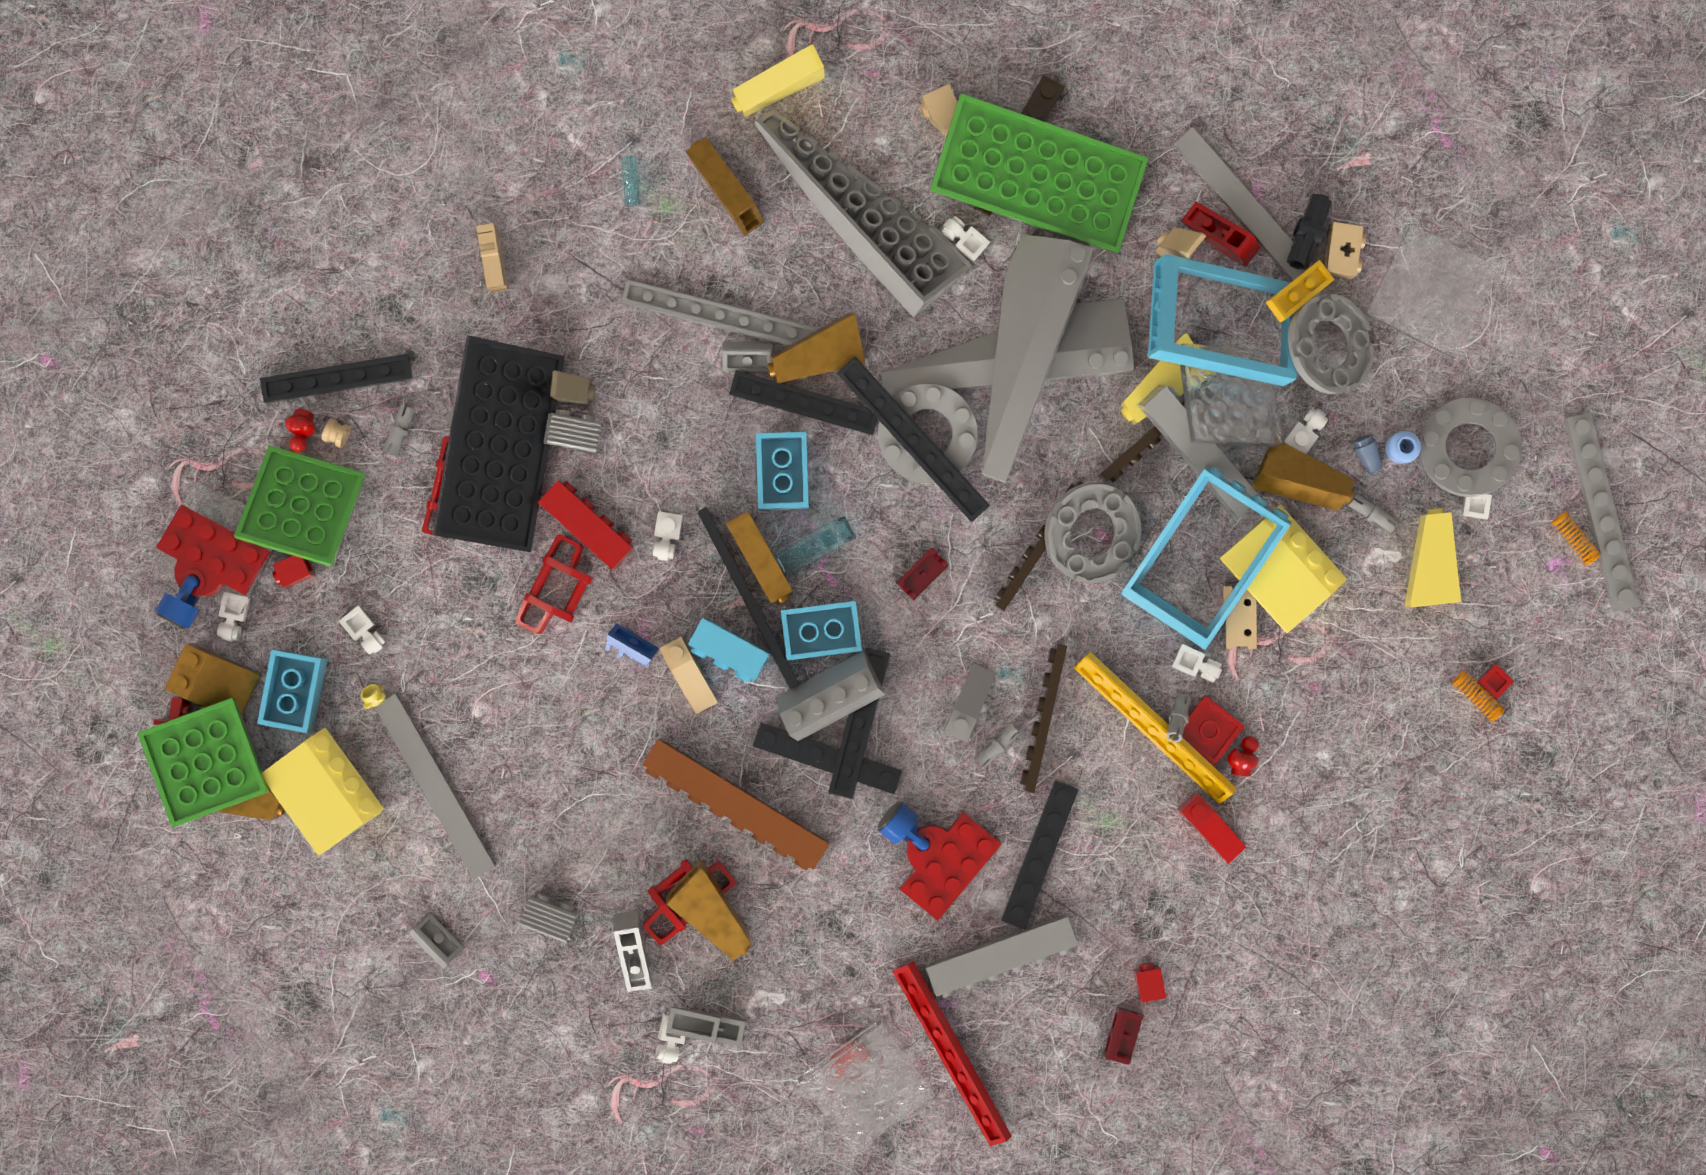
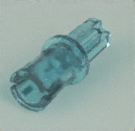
[621,156,641,207]

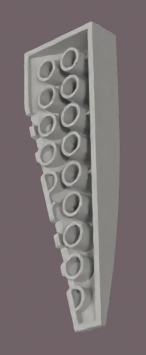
[755,109,973,317]

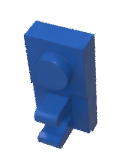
[605,623,659,667]

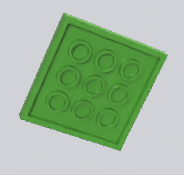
[234,445,366,567]
[137,697,269,828]

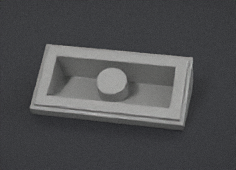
[722,342,773,372]
[409,913,465,969]

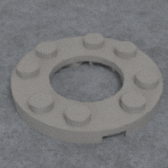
[1288,294,1374,394]
[878,383,978,483]
[1419,398,1522,497]
[1045,483,1141,583]

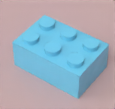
[756,432,809,510]
[781,601,862,661]
[688,618,771,682]
[257,649,328,733]

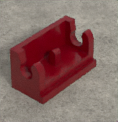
[896,548,949,601]
[1103,1007,1144,1065]

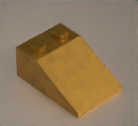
[164,643,261,716]

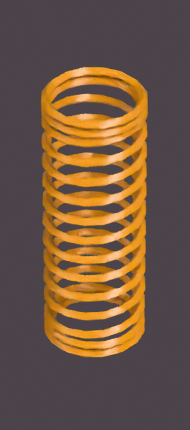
[1551,512,1601,566]
[1452,671,1505,722]

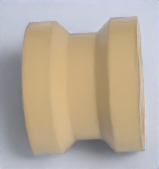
[322,418,351,448]

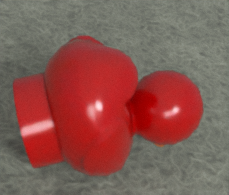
[285,408,316,453]
[1227,736,1260,777]

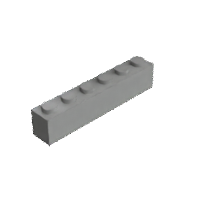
[1137,385,1259,518]
[925,914,1078,998]

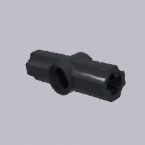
[1286,193,1332,270]

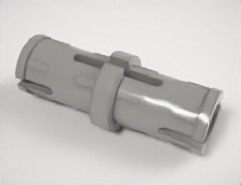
[382,404,416,456]
[1347,493,1399,533]
[1166,694,1191,743]
[974,723,1021,768]

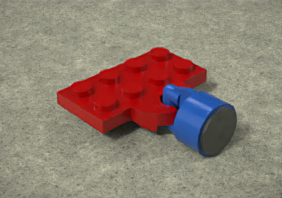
[155,504,271,630]
[877,802,1002,921]

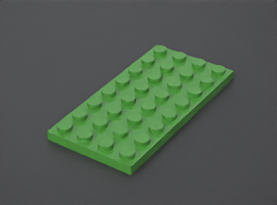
[929,93,1149,254]

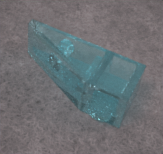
[775,516,857,576]

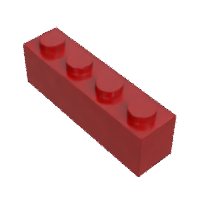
[538,480,634,570]

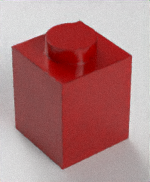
[272,556,316,588]
[1133,962,1166,1003]

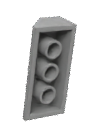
[777,650,886,741]

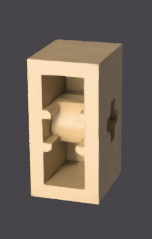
[1323,222,1366,279]

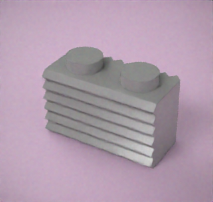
[543,409,601,452]
[519,893,579,943]

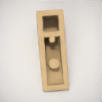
[919,84,957,136]
[1155,227,1206,259]
[659,637,718,714]

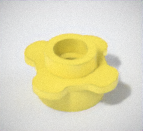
[360,684,386,709]

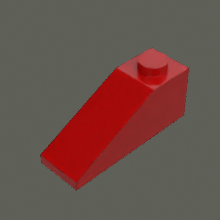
[1181,201,1260,268]
[1177,792,1246,864]

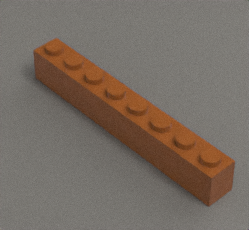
[642,738,829,871]

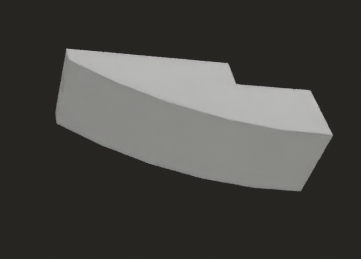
[666,1007,747,1047]

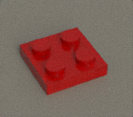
[1182,695,1245,766]

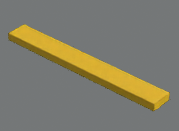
[1074,651,1237,804]

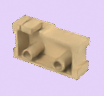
[476,223,508,292]
[1222,586,1257,649]

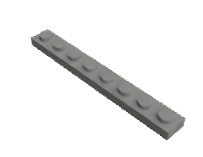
[1564,412,1640,612]

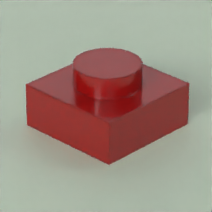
[1477,664,1514,699]

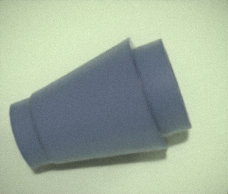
[1353,434,1382,473]

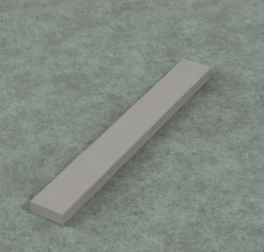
[1173,127,1313,281]
[621,279,820,346]
[374,693,496,879]

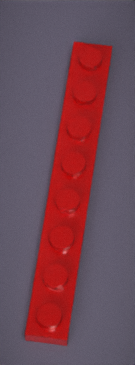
[892,961,1012,1146]

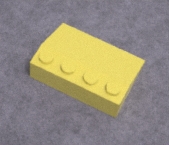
[1219,505,1347,633]
[262,728,384,857]

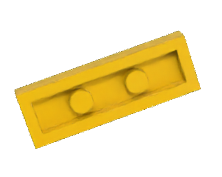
[1265,260,1335,323]

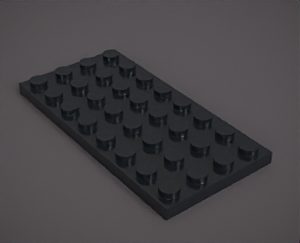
[432,336,565,552]

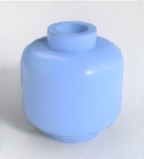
[1385,431,1421,464]

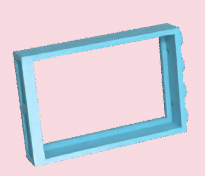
[1148,254,1298,386]
[1121,466,1291,650]

